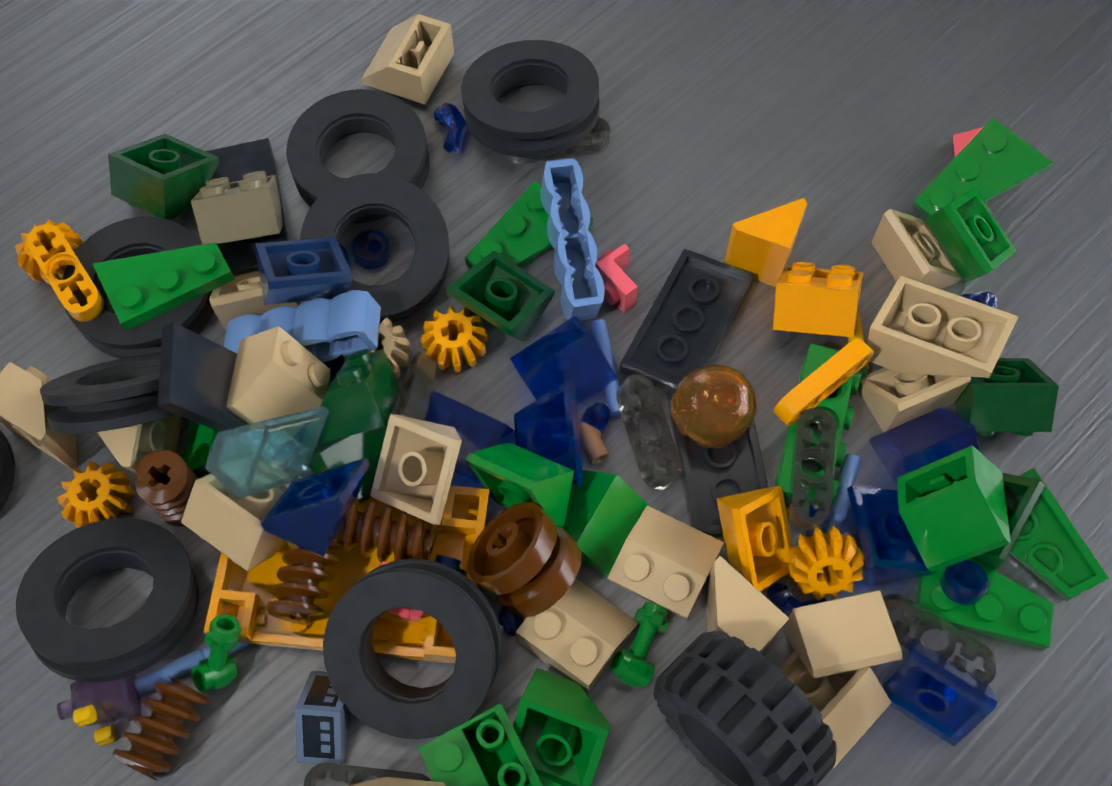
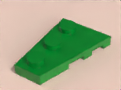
[914,118,1053,217]
[465,181,593,269]
[93,242,235,331]
[1009,468,1109,601]
[913,557,1054,650]

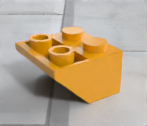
[773,262,864,338]

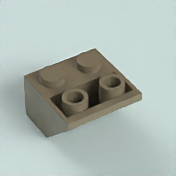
[191,171,283,245]

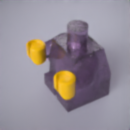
[57,674,142,747]

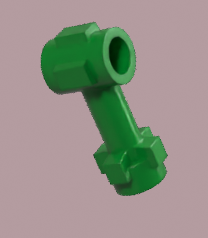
[611,602,669,688]
[191,615,241,692]

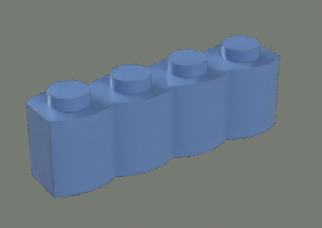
[540,158,604,322]
[223,290,381,362]

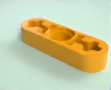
[26,224,104,322]
[773,337,874,427]

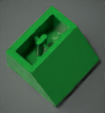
[897,446,1011,572]
[418,703,543,786]

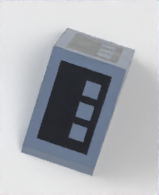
[295,671,351,766]

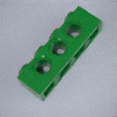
[774,343,862,516]

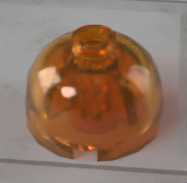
[671,364,757,448]

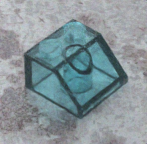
[206,406,329,499]

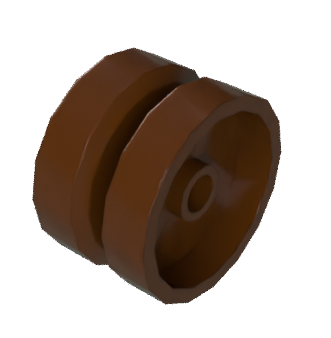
[467,502,581,618]

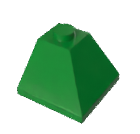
[513,667,611,786]

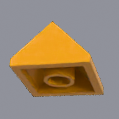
[724,198,808,287]
[717,486,793,592]

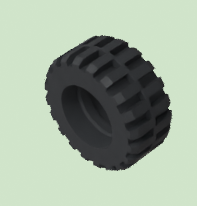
[653,631,837,786]

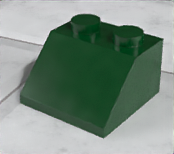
[108,134,219,220]
[304,349,401,448]
[954,358,1059,436]

